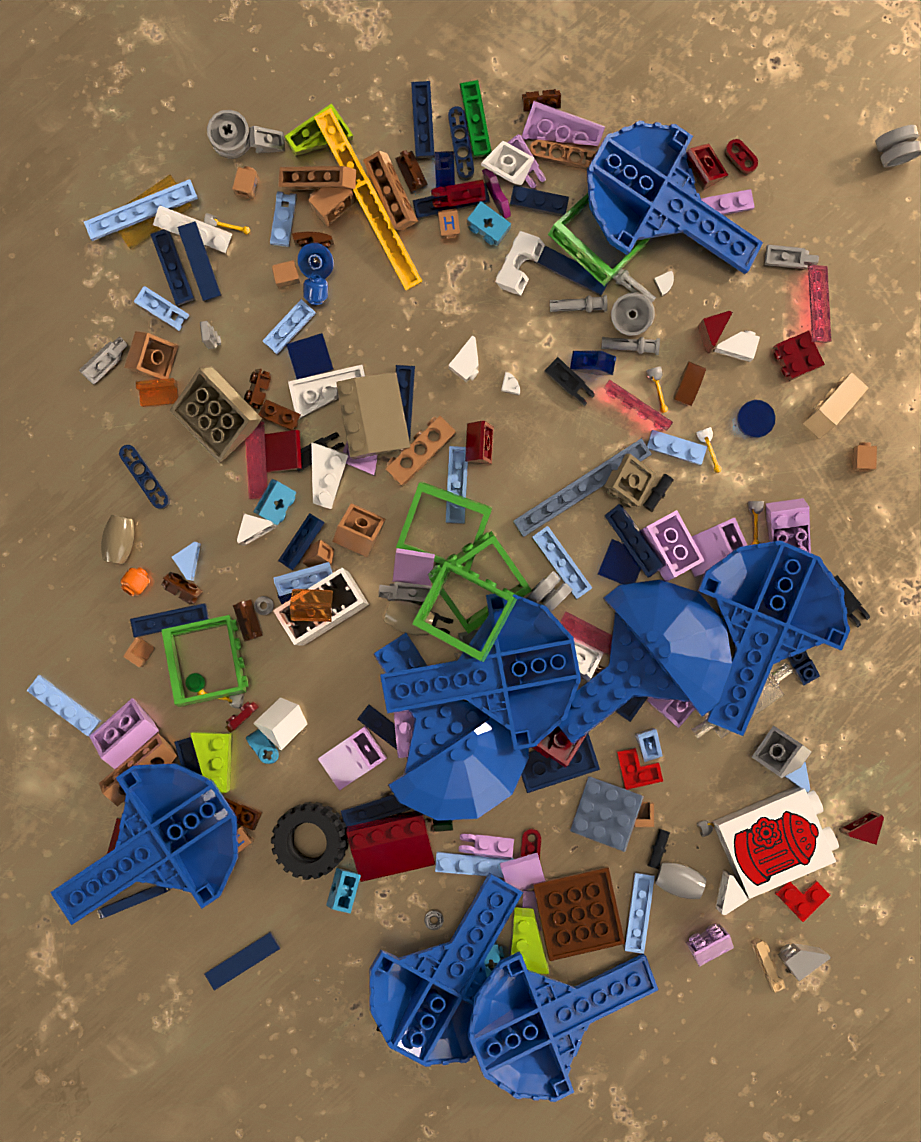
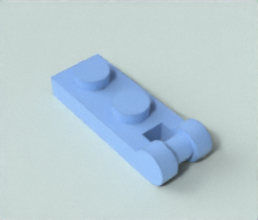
[270,191,297,247]
[134,286,190,331]

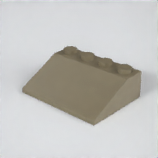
[169,367,262,463]
[336,372,411,459]

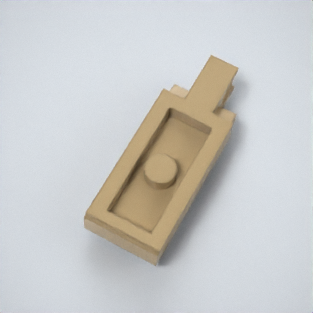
[751,938,785,993]

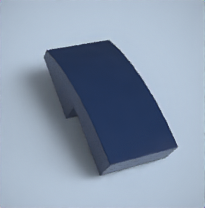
[787,651,820,686]

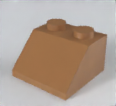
[308,187,355,227]
[124,331,178,381]
[332,503,386,557]

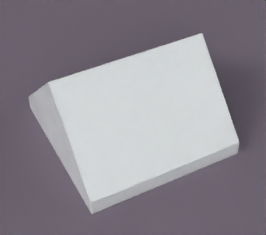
[481,141,534,185]
[237,514,277,546]
[253,698,307,750]
[716,870,749,915]

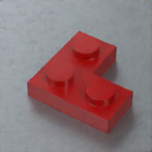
[617,748,663,790]
[775,880,830,922]

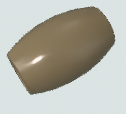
[101,515,134,564]
[384,600,435,636]

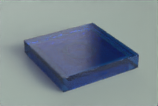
[286,333,334,379]
[597,539,641,585]

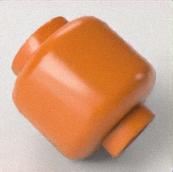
[120,567,149,596]

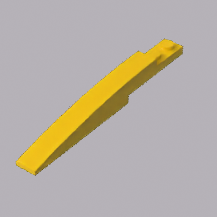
[314,108,422,290]

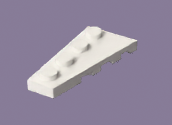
[288,365,365,419]

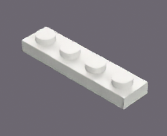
[153,206,232,253]

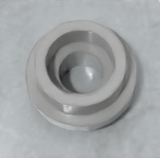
[254,596,274,615]
[424,910,444,930]

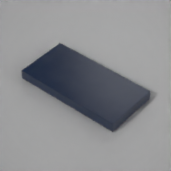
[521,733,600,793]

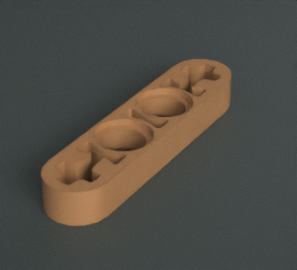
[530,140,596,170]

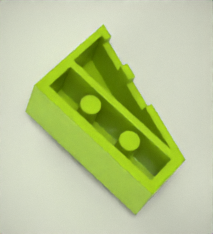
[284,103,353,156]
[190,732,232,793]
[510,907,549,974]

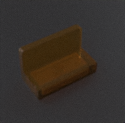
[135,378,178,407]
[290,589,333,622]

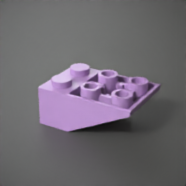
[765,498,811,553]
[691,518,747,577]
[318,726,387,790]
[686,924,734,967]

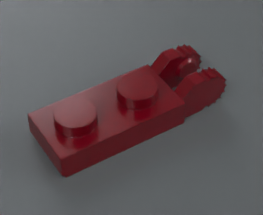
[431,179,486,207]

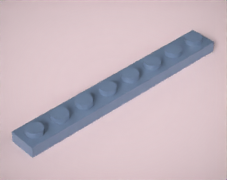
[513,438,652,537]

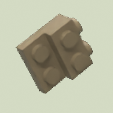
[604,454,656,508]

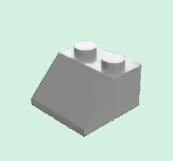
[752,725,812,778]
[777,943,831,981]

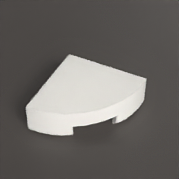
[654,271,674,296]
[501,372,520,395]

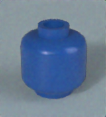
[303,275,328,305]

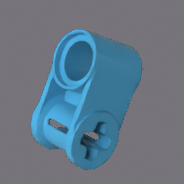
[246,729,279,764]

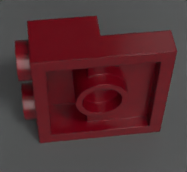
[773,330,825,381]
[532,726,586,768]

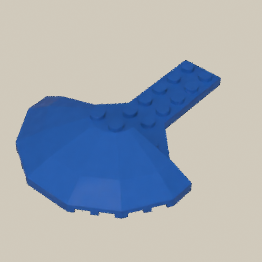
[587,121,763,274]
[697,541,850,736]
[558,579,732,744]
[380,594,581,750]
[373,633,529,821]
[50,763,238,925]
[369,873,523,1067]
[467,952,658,1102]

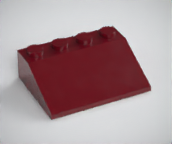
[346,811,436,882]

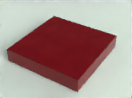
[265,430,302,472]

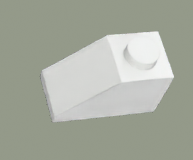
[714,330,760,362]
[449,336,479,383]

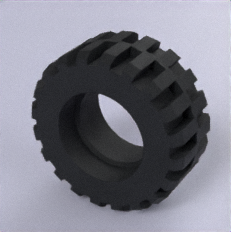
[271,802,348,880]

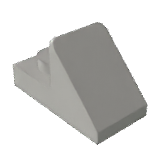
[249,126,285,154]

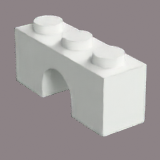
[496,231,545,296]

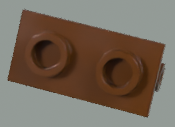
[522,89,561,112]
[395,150,428,192]
[244,369,271,410]
[258,399,301,430]
[161,572,203,605]
[233,599,263,642]

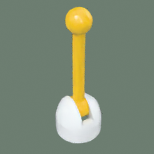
[696,427,721,473]

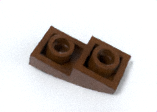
[292,232,334,248]
[673,361,706,406]
[224,797,262,830]

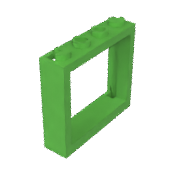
[548,193,650,286]
[396,481,493,573]
[428,531,532,634]
[412,561,517,662]
[162,615,248,707]

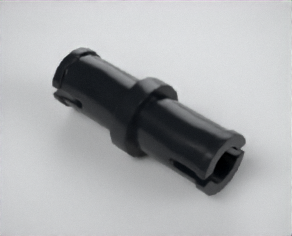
[643,474,674,512]
[647,829,671,870]

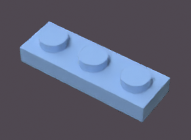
[262,299,316,354]
[647,430,707,465]
[273,562,333,596]

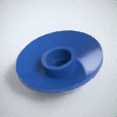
[298,243,334,279]

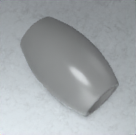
[655,863,707,899]

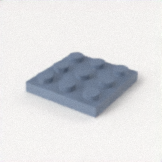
[570,776,644,852]

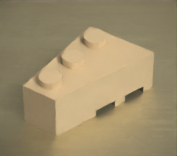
[803,373,868,439]

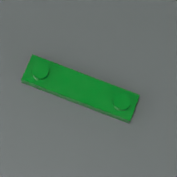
[460,80,492,159]

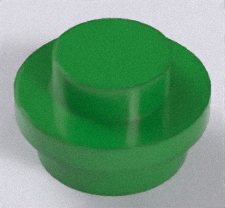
[185,673,205,692]

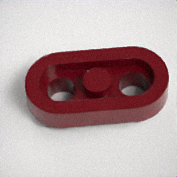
[725,139,758,174]
[225,701,259,733]
[520,828,541,860]

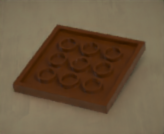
[533,867,625,961]

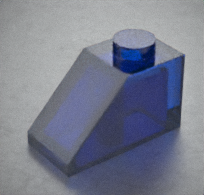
[435,151,455,188]
[570,351,616,375]

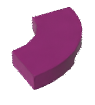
[482,169,511,218]

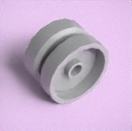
[207,110,250,159]
[875,125,921,167]
[611,292,655,336]
[526,571,573,612]

